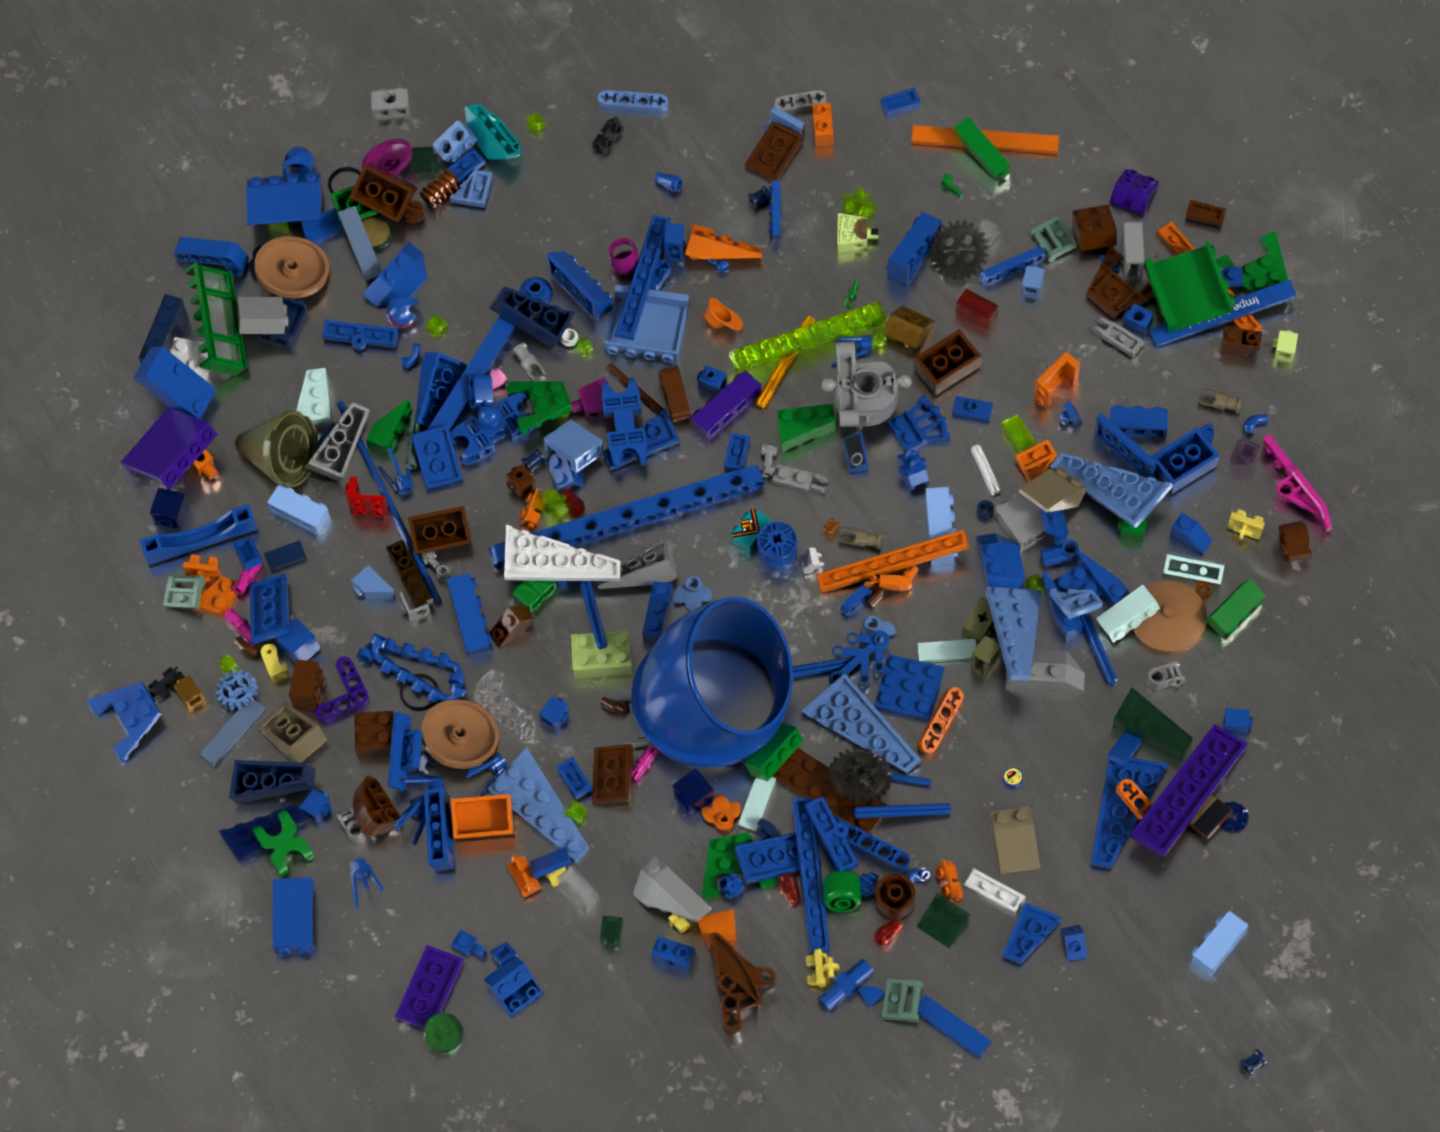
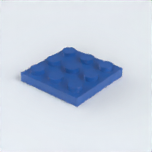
[874,654,944,722]

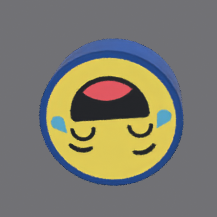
[1003,767,1023,788]

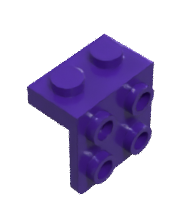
[1109,169,1159,215]

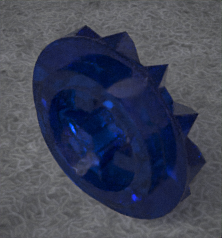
[1221,801,1249,832]

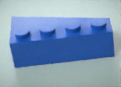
[447,573,492,656]

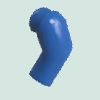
[1243,414,1268,433]
[906,868,930,882]

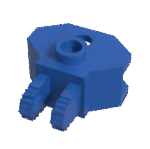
[897,449,929,490]

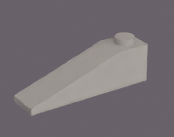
[633,857,711,922]

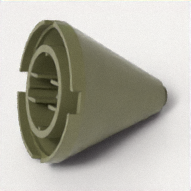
[235,410,318,487]

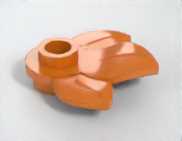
[701,794,741,831]

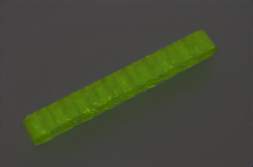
[728,301,887,373]

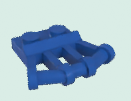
[888,395,951,452]

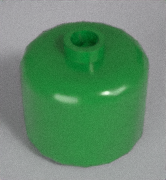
[823,870,862,913]

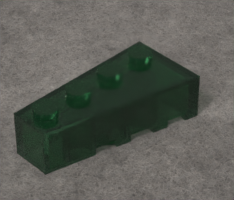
[1112,687,1193,763]

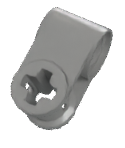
[1146,661,1186,691]
[335,804,366,844]

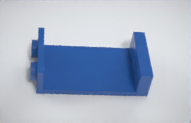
[273,877,315,956]

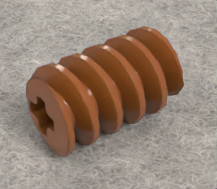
[419,169,459,209]

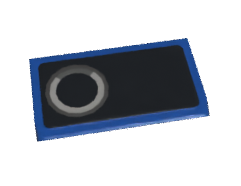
[843,431,869,473]

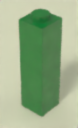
[954,117,1011,181]

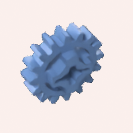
[215,669,258,711]

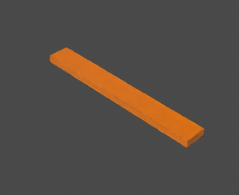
[912,125,1059,155]
[1156,221,1262,331]
[817,529,970,593]

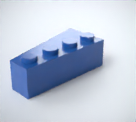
[886,212,942,287]

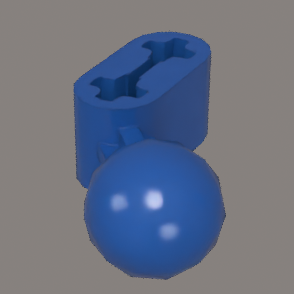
[468,374,501,428]

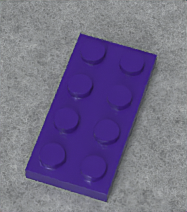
[395,945,464,1030]

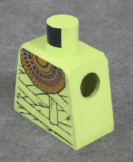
[837,213,878,253]

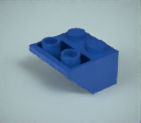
[483,956,543,1017]

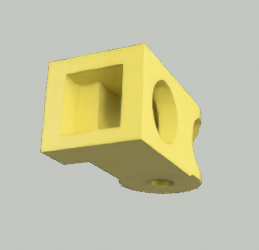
[261,644,291,684]

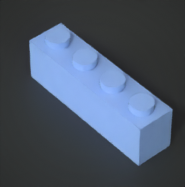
[925,487,958,566]

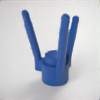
[831,335,872,367]
[378,447,414,495]
[466,753,507,796]
[403,774,444,803]
[393,798,425,845]
[349,858,384,910]

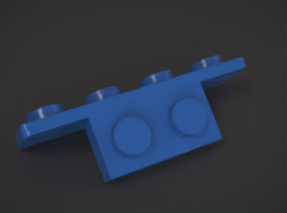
[388,712,423,791]

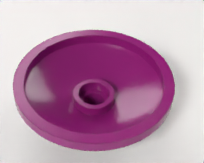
[361,138,413,175]

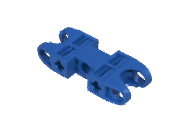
[602,378,647,469]
[450,393,535,464]

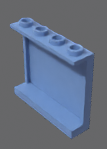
[603,285,689,363]

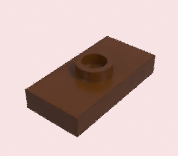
[1185,200,1226,227]

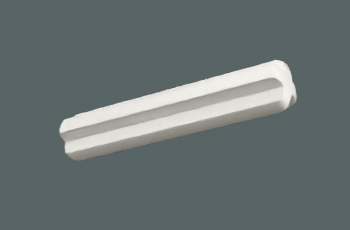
[971,445,1001,496]

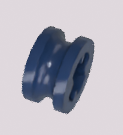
[977,500,994,520]

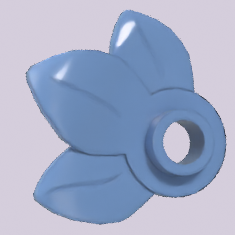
[673,576,712,611]
[859,616,896,651]

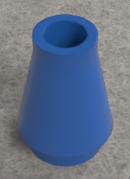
[654,172,683,192]

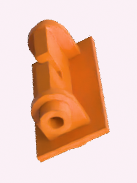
[519,488,547,529]
[506,855,542,898]
[936,859,963,904]

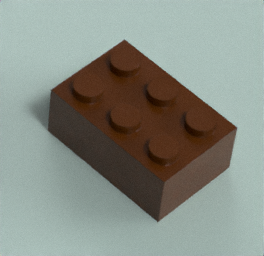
[914,329,982,395]

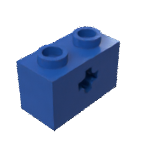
[651,936,696,974]

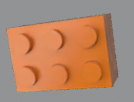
[451,794,514,840]

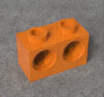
[812,103,834,147]

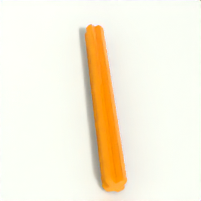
[756,316,815,409]

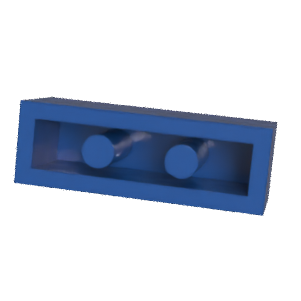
[1110,405,1168,438]
[642,581,673,644]

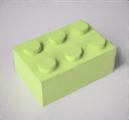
[571,630,632,679]

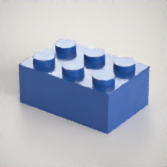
[1151,428,1220,494]

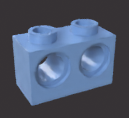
[432,120,478,164]

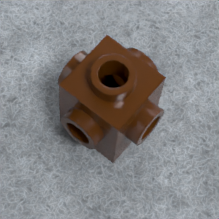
[506,464,536,499]

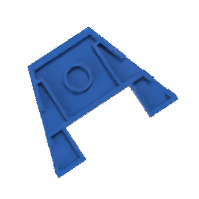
[87,682,162,762]

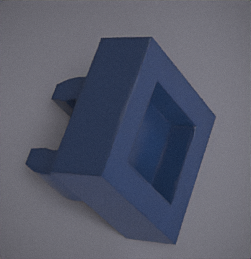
[412,750,435,775]
[756,818,781,840]

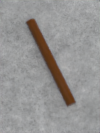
[606,363,664,414]

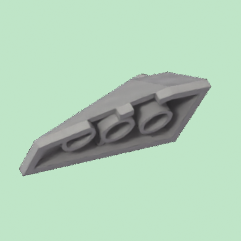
[597,540,677,589]

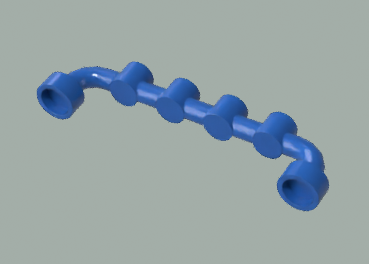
[370,633,467,703]
[356,638,465,685]

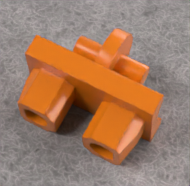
[183,554,220,582]

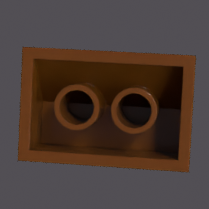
[349,162,418,222]
[408,506,471,555]

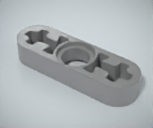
[774,90,827,114]

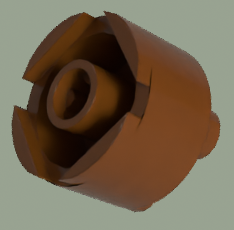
[1278,520,1312,562]
[875,873,915,920]

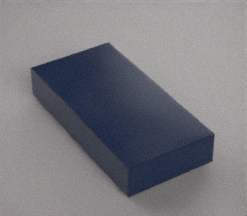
[264,540,307,572]

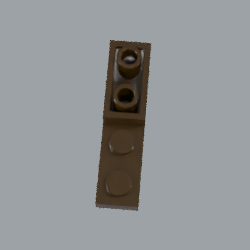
[386,540,434,608]

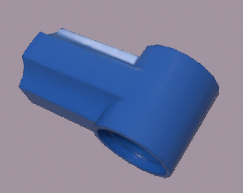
[1040,540,1079,567]

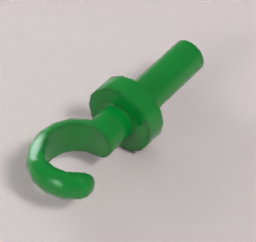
[844,280,859,307]

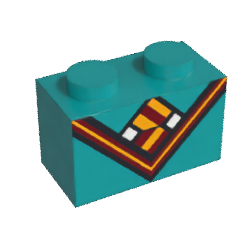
[730,507,771,555]

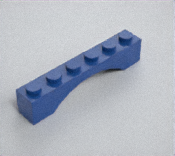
[140,504,258,565]

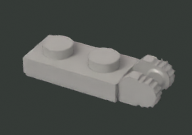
[1090,317,1144,358]
[772,464,828,494]

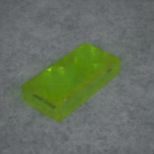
[1001,415,1037,453]

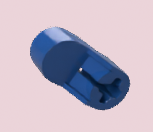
[650,260,671,291]

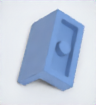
[763,106,805,136]

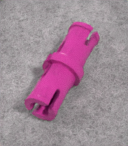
[232,564,262,595]
[224,608,252,643]
[632,745,659,783]

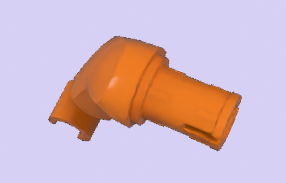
[864,565,918,592]

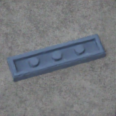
[338,206,382,281]
[200,700,266,767]

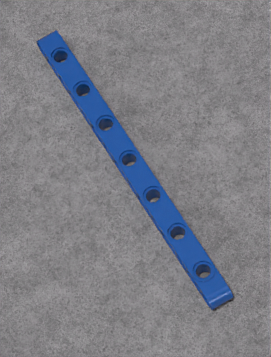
[489,465,765,569]

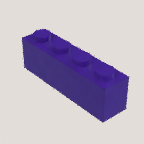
[691,370,762,440]

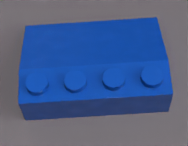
[246,172,323,225]

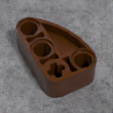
[658,365,691,423]
[353,776,400,836]

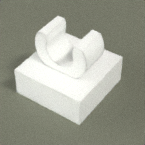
[800,548,824,574]

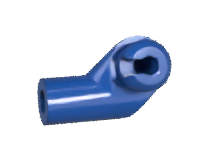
[400,343,422,369]

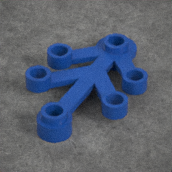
[829,630,890,686]

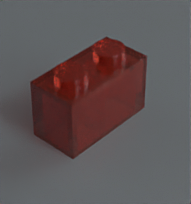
[956,288,998,330]

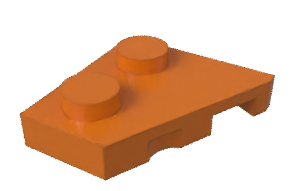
[1014,439,1057,483]
[198,576,237,617]

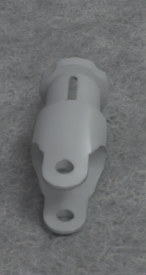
[512,343,547,381]

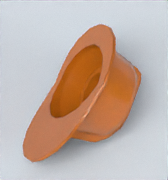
[702,298,743,331]

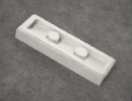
[963,868,1026,915]

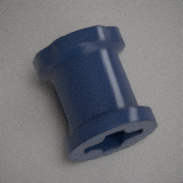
[748,186,772,208]
[521,448,546,472]
[1240,1049,1267,1076]

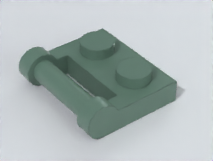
[1030,215,1077,262]
[163,574,206,609]
[882,979,924,1022]

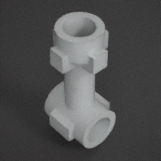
[760,442,777,478]
[421,552,451,582]

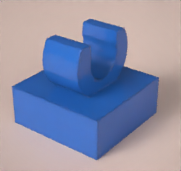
[1058,401,1082,425]

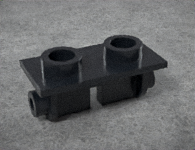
[592,116,624,155]
[147,666,185,702]

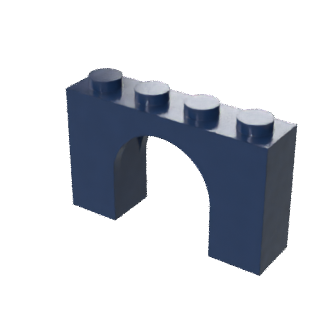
[138,294,189,363]

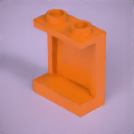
[1034,352,1080,409]

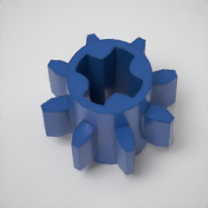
[860,872,879,897]
[719,873,744,899]

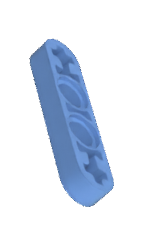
[598,90,668,113]

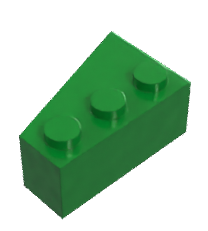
[777,403,836,453]

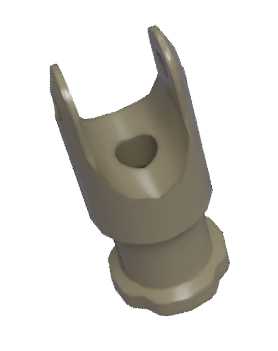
[1198,389,1243,414]
[838,527,883,550]

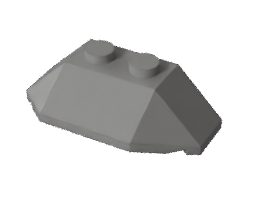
[1006,649,1085,693]

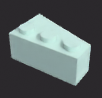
[296,368,333,430]

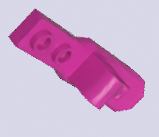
[1262,434,1332,532]

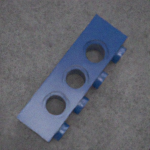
[424,787,455,872]

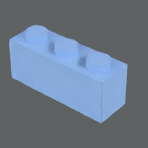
[267,485,330,535]
[1191,911,1248,976]

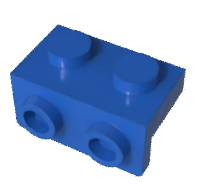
[546,453,584,493]
[1040,508,1069,546]

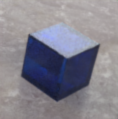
[150,487,190,530]
[672,768,714,817]

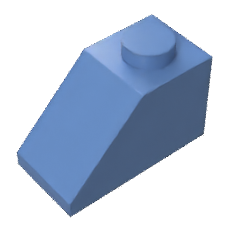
[351,565,396,600]

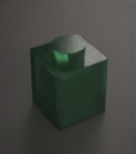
[412,147,439,173]
[600,915,624,948]

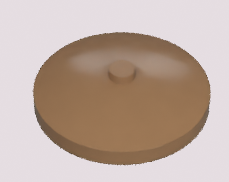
[254,236,329,298]
[1131,580,1207,654]
[421,700,499,769]

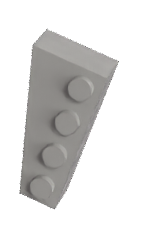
[304,402,370,482]

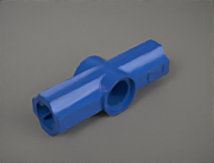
[818,958,874,1011]

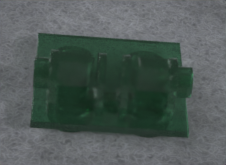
[917,892,971,948]

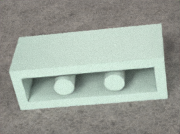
[1163,552,1225,584]
[1096,585,1160,643]

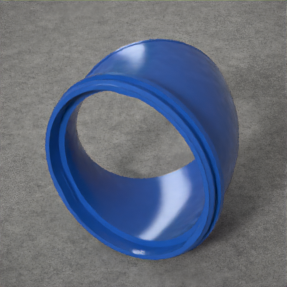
[631,597,793,768]

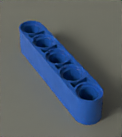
[834,816,910,875]

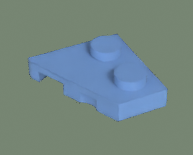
[450,170,493,208]
[1049,588,1103,619]

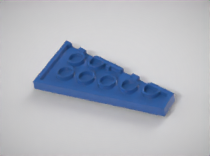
[1091,757,1168,869]

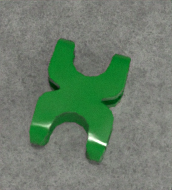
[253,809,314,877]

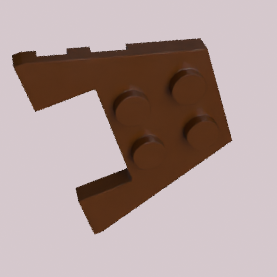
[1086,246,1156,319]

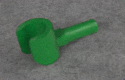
[941,173,963,196]

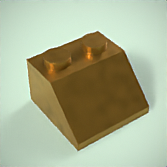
[883,305,935,349]

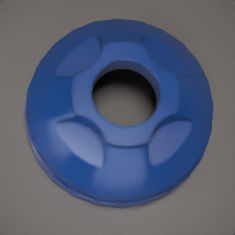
[519,277,553,304]

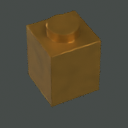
[173,675,205,710]

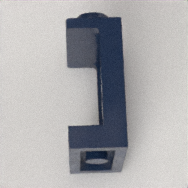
[256,293,308,349]

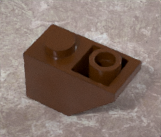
[1220,327,1262,356]
[489,605,534,647]

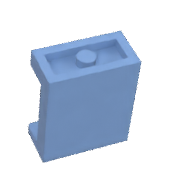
[544,420,603,473]

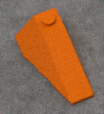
[685,223,762,260]

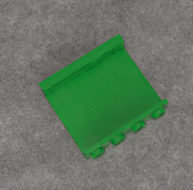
[1144,240,1235,333]

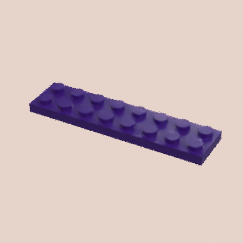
[1130,724,1248,857]

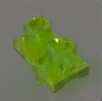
[842,186,877,218]
[543,489,569,520]

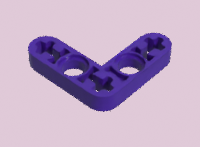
[315,656,369,724]

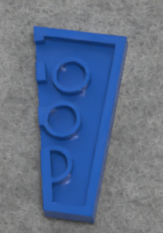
[603,409,680,470]

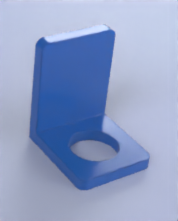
[1061,925,1087,961]

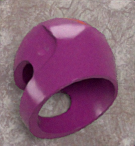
[609,238,639,275]

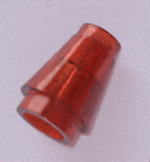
[561,488,585,516]
[778,873,801,904]
[873,918,903,946]

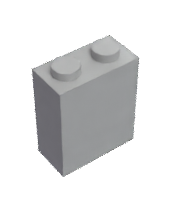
[1122,221,1144,280]
[237,297,288,334]
[995,492,1049,551]

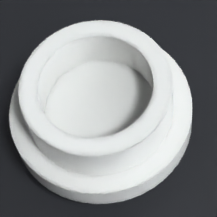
[560,328,579,347]

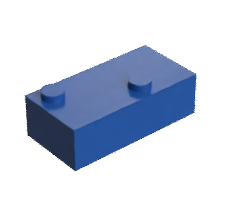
[133,346,217,419]

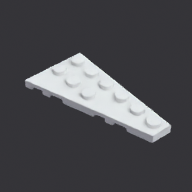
[504,525,621,581]

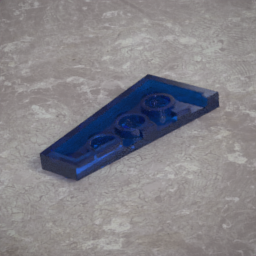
[219,804,307,864]

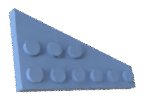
[1049,453,1173,528]
[985,587,1041,681]
[801,674,921,774]
[487,747,589,863]

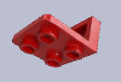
[345,477,388,517]

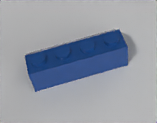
[546,251,613,321]

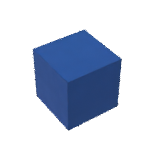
[275,618,320,664]

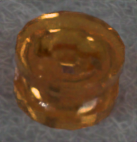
[823,517,841,537]
[1195,581,1213,600]

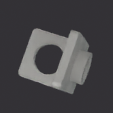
[399,592,431,622]

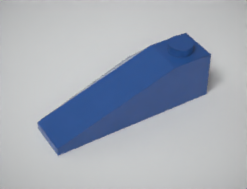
[415,352,467,428]

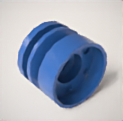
[757,522,797,571]

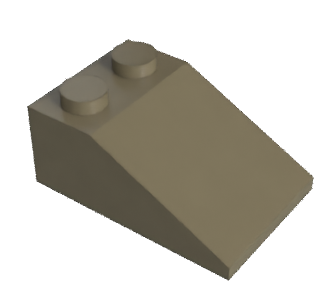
[1019,467,1088,513]
[257,702,327,763]
[990,806,1040,876]

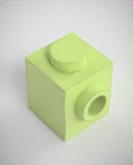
[1272,330,1298,362]

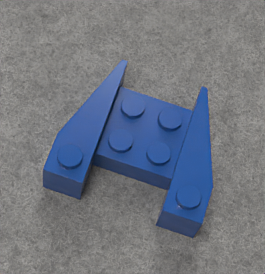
[1041,550,1130,642]

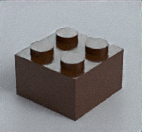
[1072,204,1117,251]
[289,659,325,712]
[354,711,394,758]

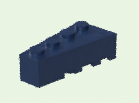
[489,286,575,349]
[229,760,316,804]

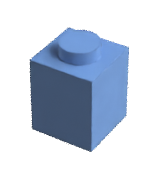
[1021,266,1045,297]

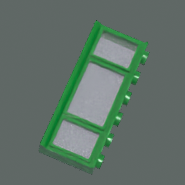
[185,261,247,376]

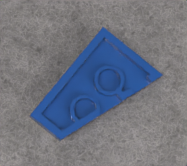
[769,181,781,239]
[1002,902,1062,965]

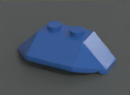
[363,242,427,307]
[976,533,1026,589]

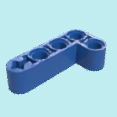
[173,237,249,276]

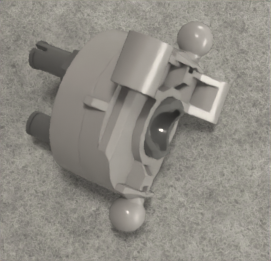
[821,341,912,429]

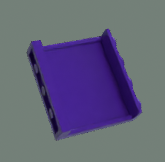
[120,407,218,490]

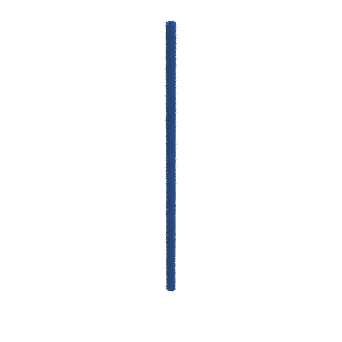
[337,401,442,605]

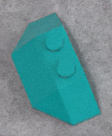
[465,103,521,160]

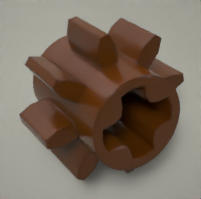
[404,200,425,224]

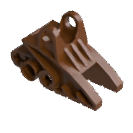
[709,932,776,1033]

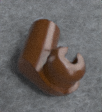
[866,581,884,608]
[234,636,261,657]
[600,697,630,715]

